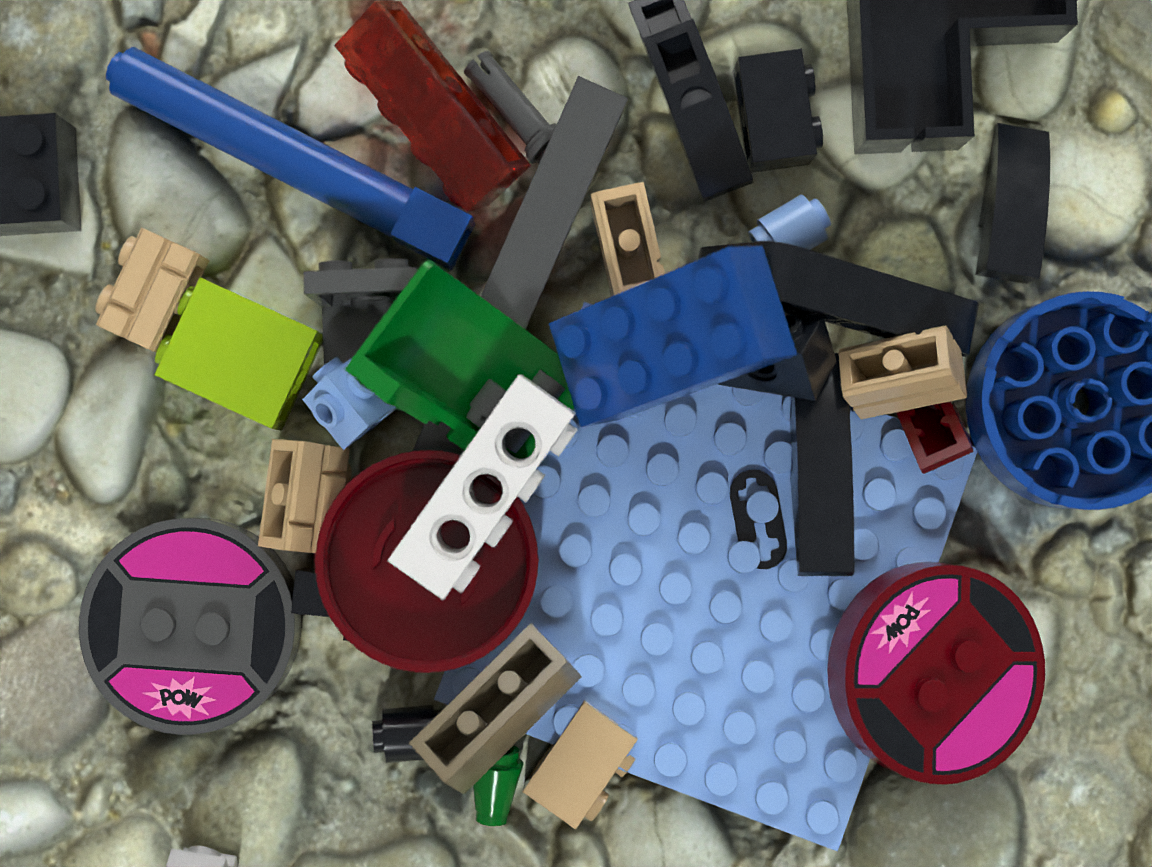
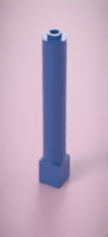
[106,47,475,271]

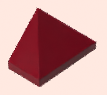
[896,401,974,474]

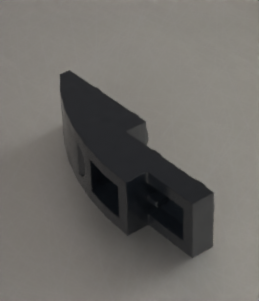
[628,0,754,202]

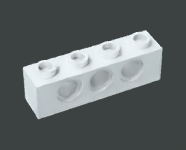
[388,374,578,600]

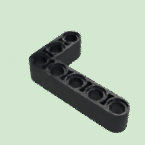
[698,241,979,357]

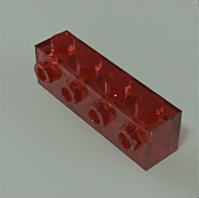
[334,1,531,212]

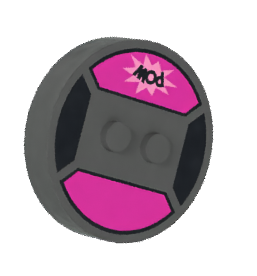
[79,517,302,735]

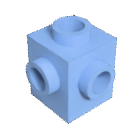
[302,357,396,450]

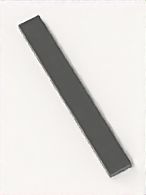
[413,76,628,456]

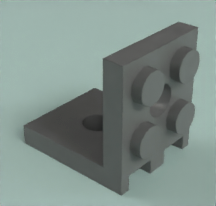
[303,258,418,411]

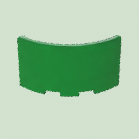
[344,260,575,459]

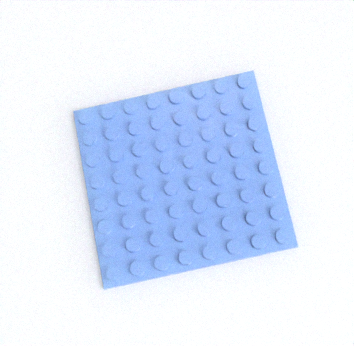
[434,302,977,852]

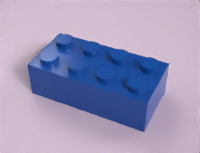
[549,246,797,428]

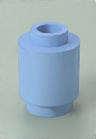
[748,194,831,250]

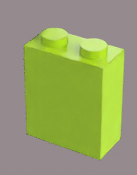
[154,277,323,431]

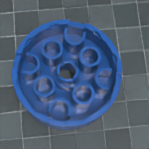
[966,291,1152,510]

